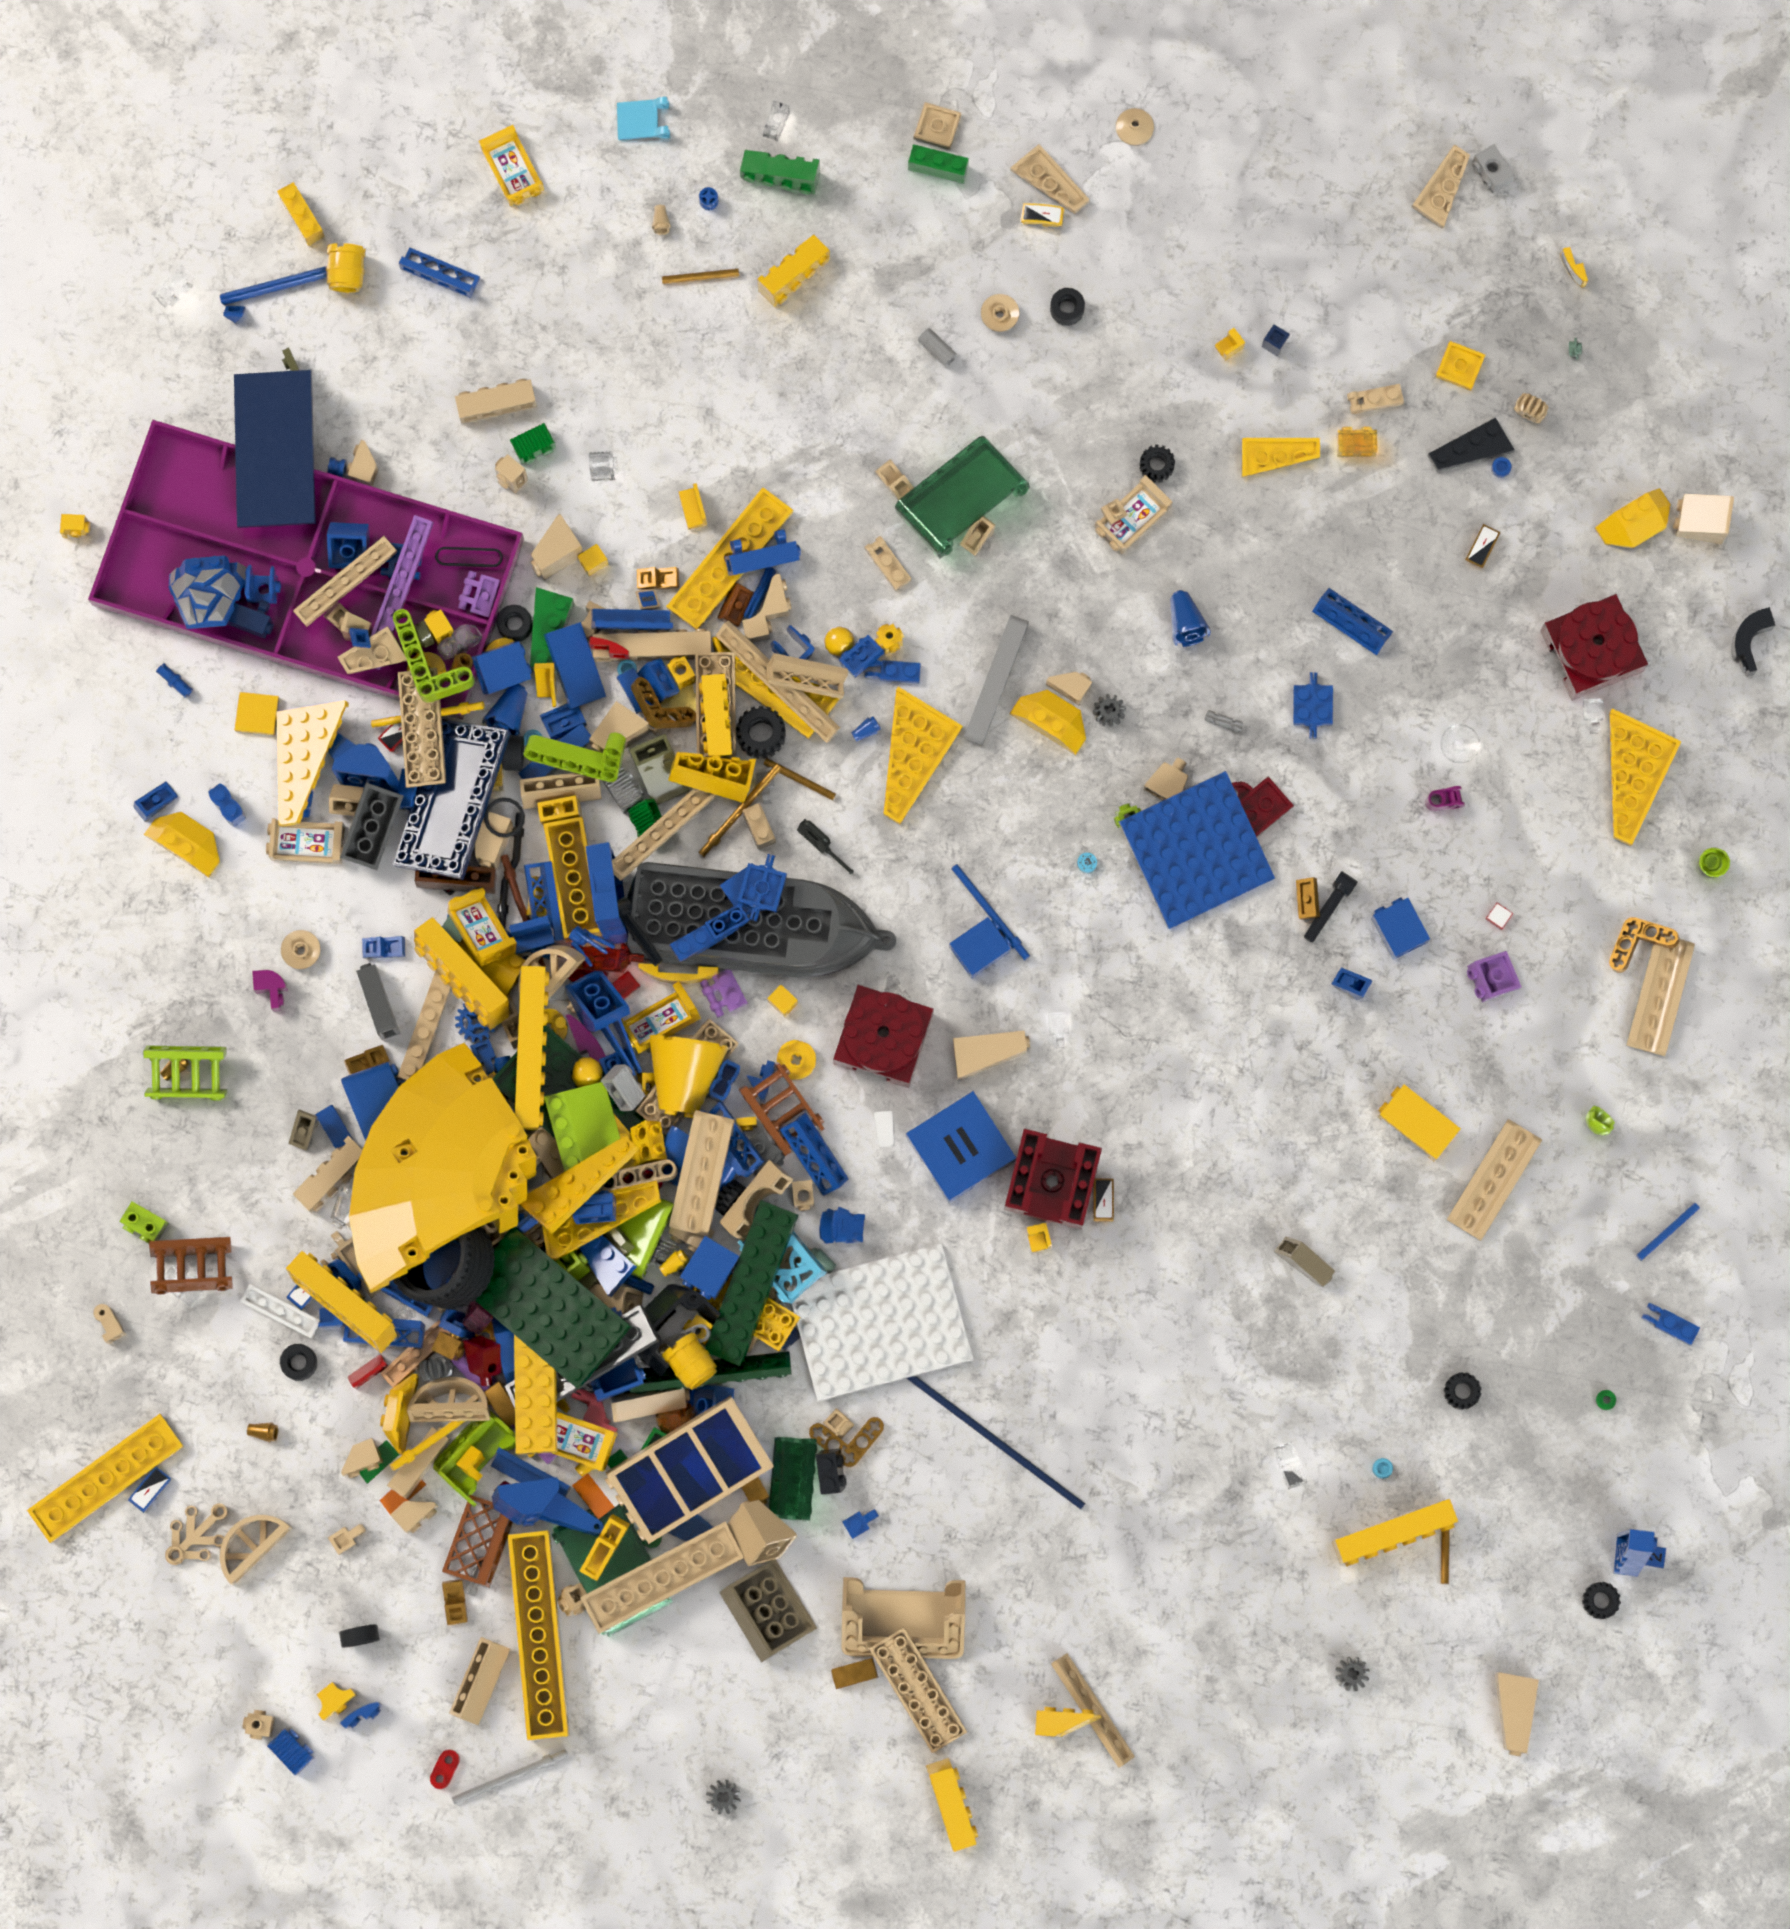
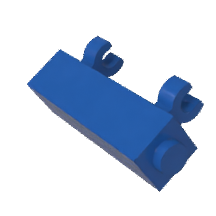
[725,529,801,576]

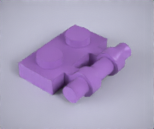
[458,570,501,617]
[700,970,748,1018]

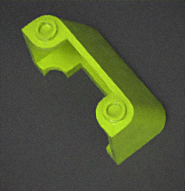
[619,1198,674,1280]

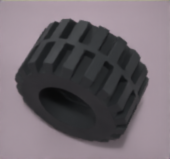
[736,706,786,759]

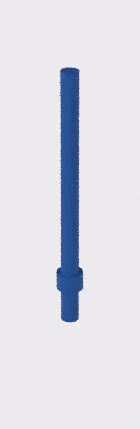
[951,864,1030,961]

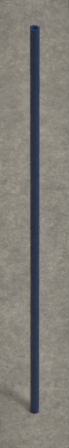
[906,1376,1086,1510]

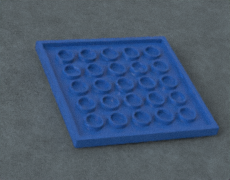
[1119,771,1275,929]

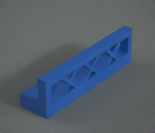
[399,247,480,298]
[1312,588,1394,655]
[591,609,673,631]
[524,861,563,941]
[701,1101,765,1177]
[780,1113,849,1196]
[342,1318,426,1349]
[491,1447,571,1497]

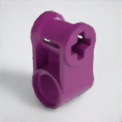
[1425,786,1465,811]

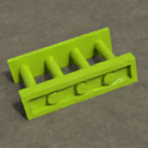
[143,1045,227,1101]

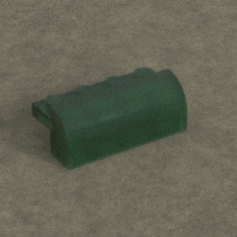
[769,1437,817,1521]

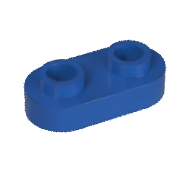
[327,1259,361,1291]

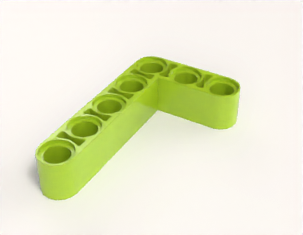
[393,609,475,703]
[523,732,626,782]

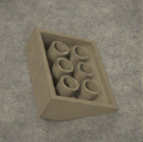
[719,1559,817,1663]

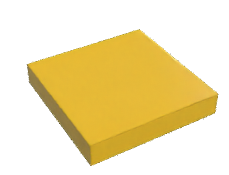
[1435,341,1486,391]
[234,692,279,735]

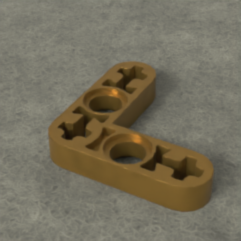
[631,677,696,729]
[1609,917,1680,973]
[809,1417,884,1467]

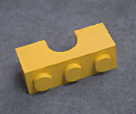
[277,182,325,246]

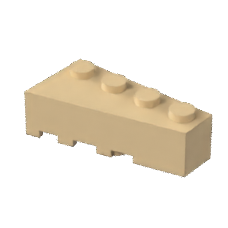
[293,1136,362,1213]

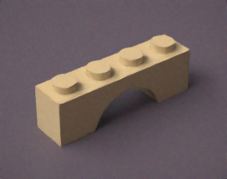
[720,1160,794,1242]

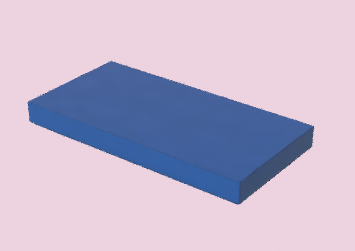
[544,622,606,709]

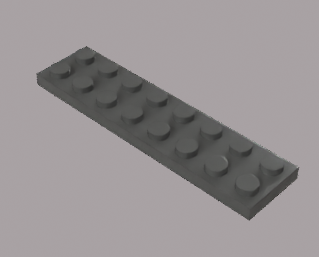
[505,1305,659,1408]

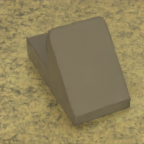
[288,1109,319,1151]

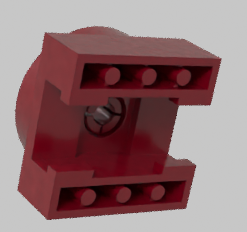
[1540,594,1648,701]
[833,985,934,1088]
[1004,1129,1102,1230]

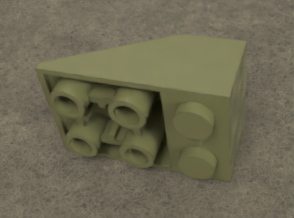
[629,734,690,805]

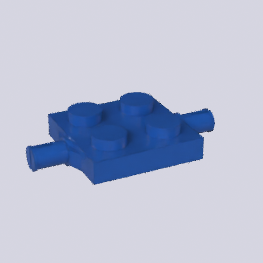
[1293,672,1333,739]
[737,854,787,922]

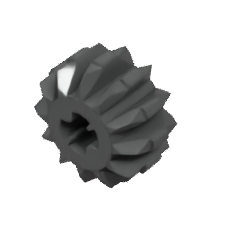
[1093,694,1126,728]
[419,1356,454,1381]
[1335,1657,1370,1691]
[706,1780,741,1815]

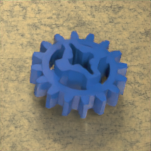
[455,1003,498,1043]

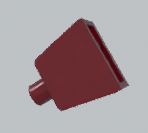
[463,1335,501,1386]

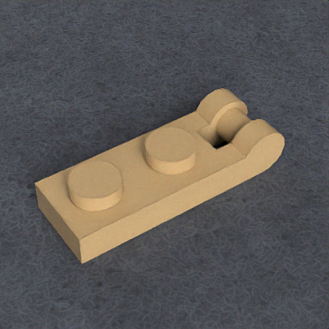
[1347,384,1404,414]
[864,536,911,591]

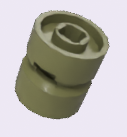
[405,620,435,655]

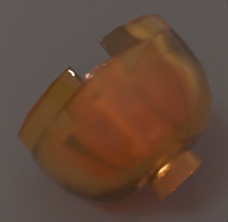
[655,1403,696,1438]

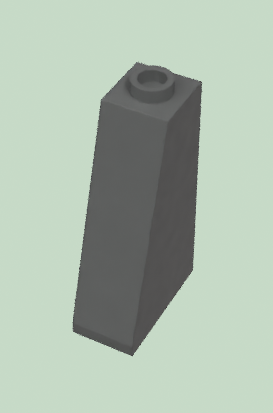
[356,963,401,1040]

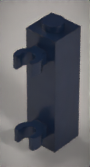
[227,599,274,639]

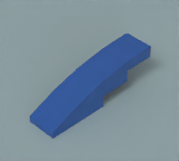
[518,724,591,779]

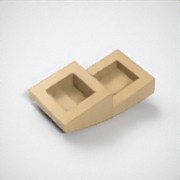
[874,459,915,502]

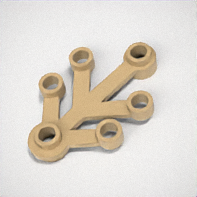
[165,1503,228,1565]

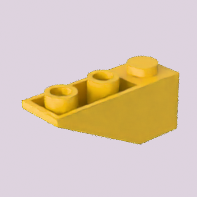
[1035,1707,1101,1737]

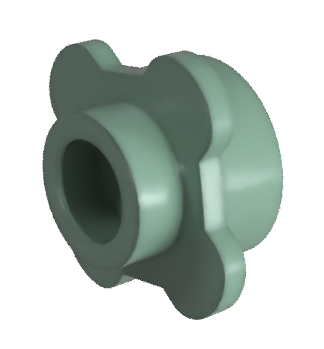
[1569,338,1582,359]

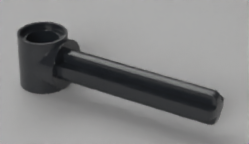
[1304,871,1358,943]
[617,897,663,967]

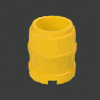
[326,243,366,293]
[661,1333,717,1390]

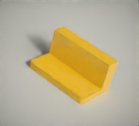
[678,483,707,530]
[534,663,557,707]

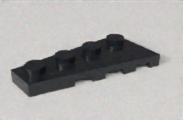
[1428,417,1515,472]

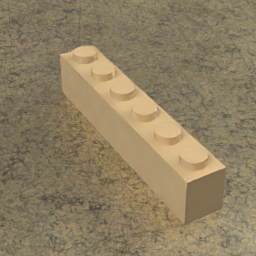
[593,629,712,662]

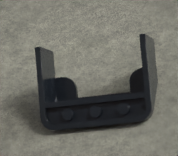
[637,1284,721,1377]

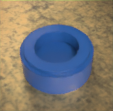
[1491,457,1512,478]

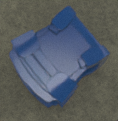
[244,565,281,604]
[770,625,815,660]
[819,1207,865,1244]

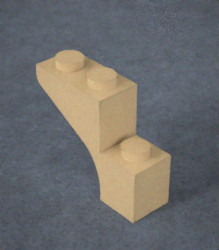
[742,574,791,643]

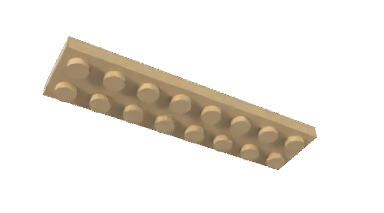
[580,1522,744,1634]

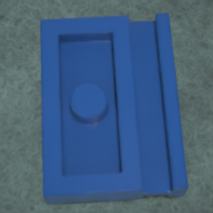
[540,703,587,740]

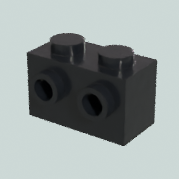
[816,1448,847,1495]

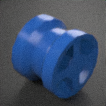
[699,187,719,211]
[327,457,347,478]

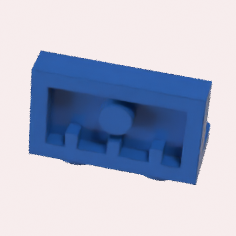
[839,635,884,678]
[439,1309,476,1339]

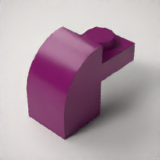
[252,970,288,1012]

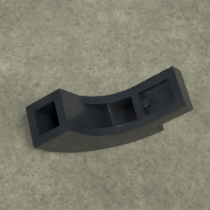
[1731,607,1776,677]

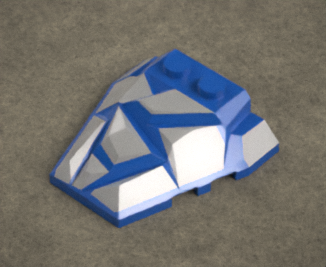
[168,555,247,629]

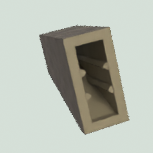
[1274,1236,1335,1287]

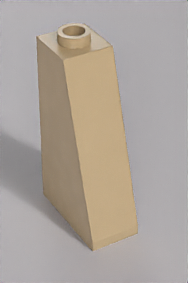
[953,1030,1030,1081]
[611,1388,690,1422]
[387,1427,450,1500]
[1495,1672,1539,1757]

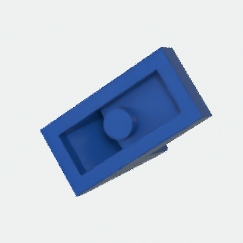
[1331,967,1373,1000]
[747,1060,775,1103]

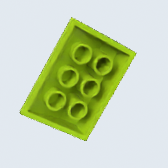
[544,1082,620,1171]

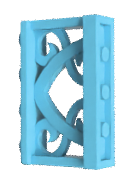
[737,1230,827,1304]

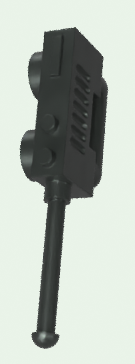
[797,819,854,874]

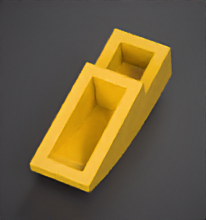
[580,1514,630,1581]

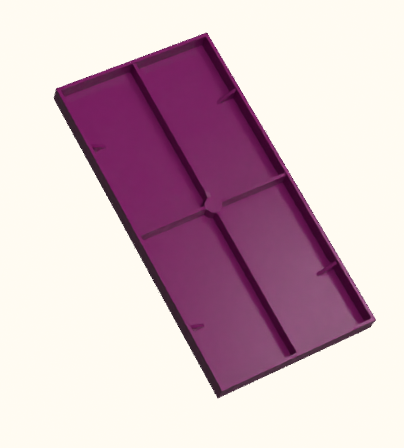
[88,419,524,720]

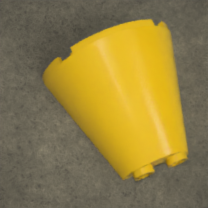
[650,1035,728,1118]

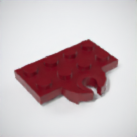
[1232,776,1294,837]

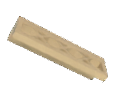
[767,653,848,699]

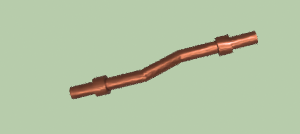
[501,854,546,967]

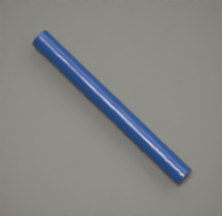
[1636,1203,1700,1261]

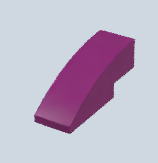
[566,1014,606,1065]

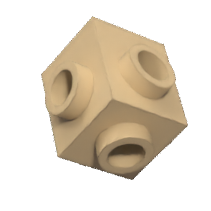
[557,1582,587,1617]
[242,1710,275,1740]

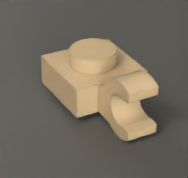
[328,1524,366,1555]

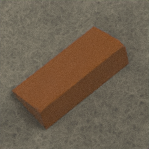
[717,583,754,627]

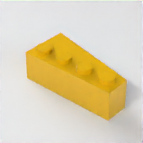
[757,234,830,307]
[699,674,733,757]
[668,752,756,803]
[926,1758,979,1852]

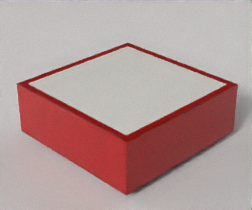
[1485,902,1513,930]

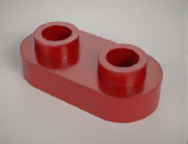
[430,1749,460,1789]

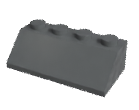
[339,783,403,870]

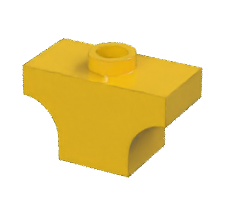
[316,1682,357,1721]

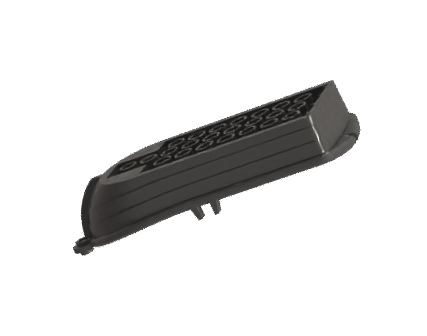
[626,862,896,978]

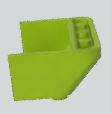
[433,1411,516,1507]

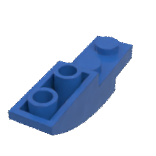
[670,903,750,962]

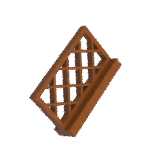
[442,1495,513,1588]

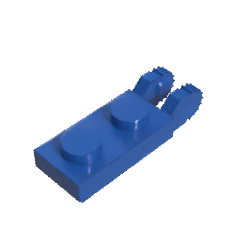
[865,660,921,684]
[1641,1303,1700,1346]

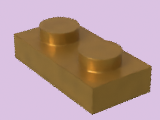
[1296,877,1320,920]

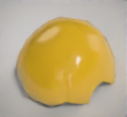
[824,626,855,657]
[572,1057,603,1087]

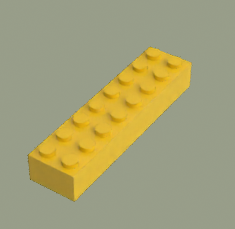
[515,966,549,1130]

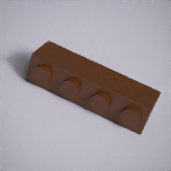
[414,866,497,894]

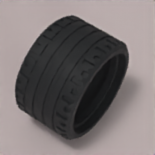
[394,1226,495,1310]

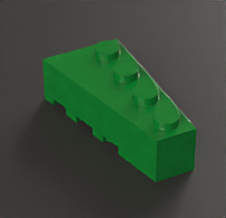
[740,150,820,195]
[530,587,575,672]

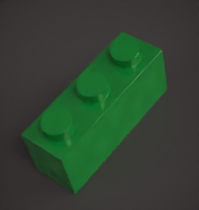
[908,144,969,184]

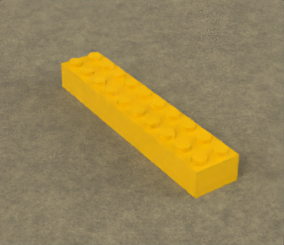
[508,1530,570,1741]

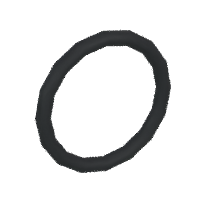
[484,797,525,838]

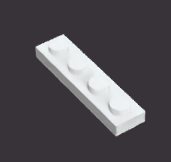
[240,1284,321,1339]

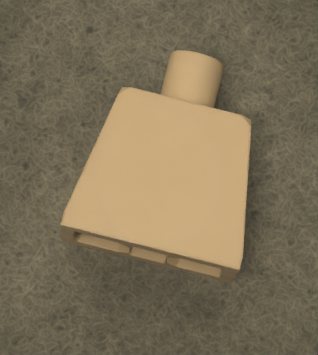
[1143,758,1188,801]

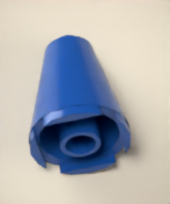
[1170,590,1211,647]
[482,684,528,736]

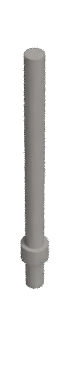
[452,1749,569,1805]

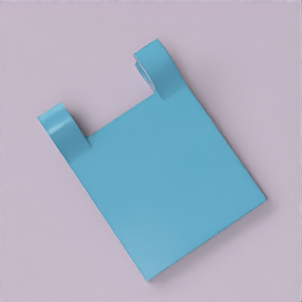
[617,97,670,140]

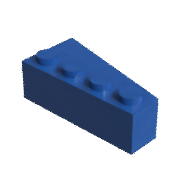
[1613,1529,1657,1577]

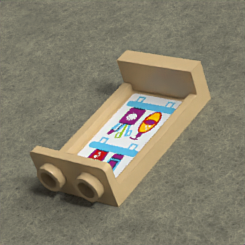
[1095,475,1173,554]
[266,818,345,864]

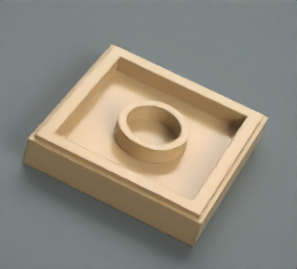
[913,102,961,150]

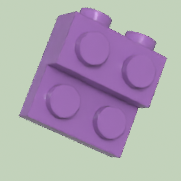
[1467,951,1522,1003]

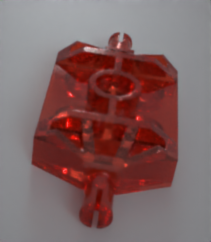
[557,943,644,973]

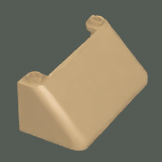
[841,1577,965,1659]

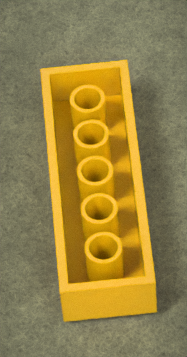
[543,816,602,943]
[414,917,509,1031]
[286,1251,397,1353]
[1332,1499,1459,1567]

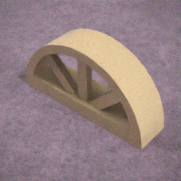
[518,945,586,1000]
[407,1377,491,1422]
[220,1515,292,1585]

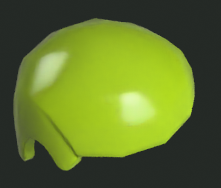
[1699,847,1730,877]
[1585,1106,1615,1136]

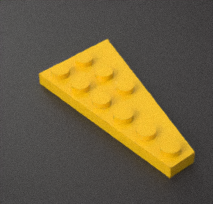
[735,656,840,740]
[519,1136,639,1234]
[542,1180,661,1261]

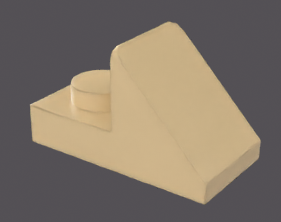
[960,513,996,556]

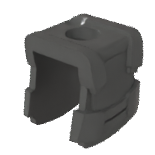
[740,1130,785,1177]

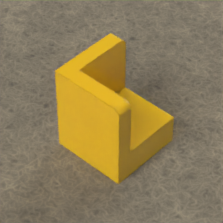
[1215,328,1245,361]
[577,544,608,576]
[767,985,798,1017]
[1026,1223,1052,1252]
[456,1445,485,1482]

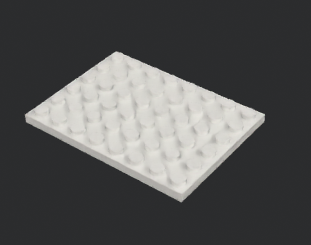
[788,1244,973,1402]

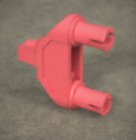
[571,1388,618,1432]

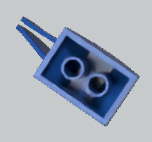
[328,732,399,793]
[565,968,642,1076]
[492,1477,604,1536]

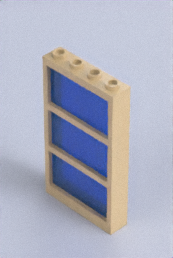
[605,1395,774,1544]

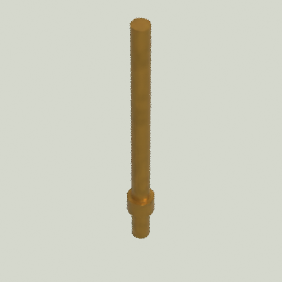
[699,763,782,857]

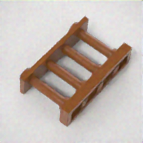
[738,1062,825,1156]
[149,1237,233,1295]

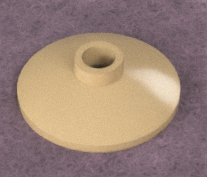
[1116,108,1154,145]
[981,294,1019,332]
[281,930,321,969]

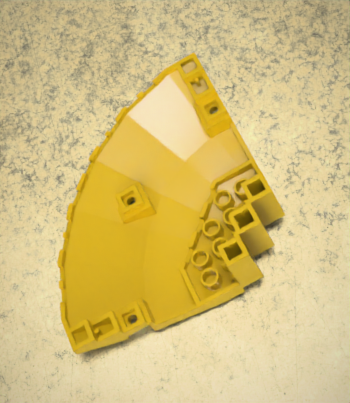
[349,1042,536,1293]

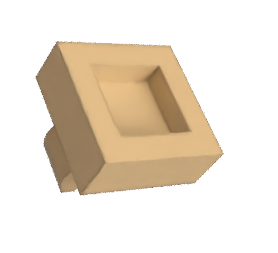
[1100,498,1128,526]

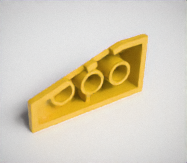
[456,939,526,997]

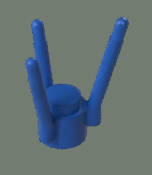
[569,926,615,967]

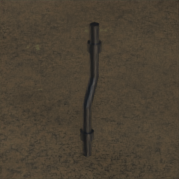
[497,812,524,929]

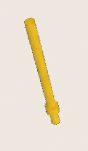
[371,701,485,728]
[390,1401,490,1471]

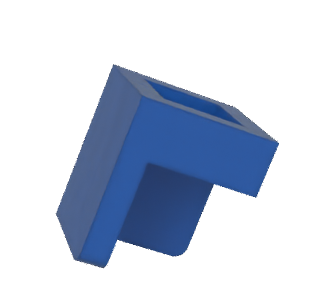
[318,1308,345,1328]

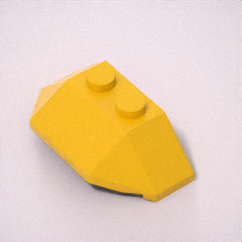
[1594,488,1671,548]
[1010,690,1086,755]
[144,812,220,878]
[380,1374,419,1455]

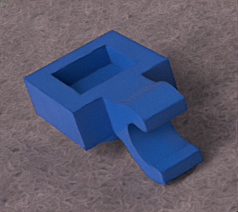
[470,1038,497,1075]
[842,1509,879,1539]

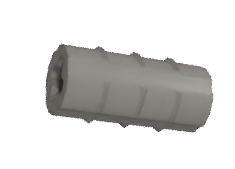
[918,328,957,367]

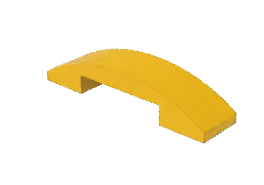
[638,963,719,984]

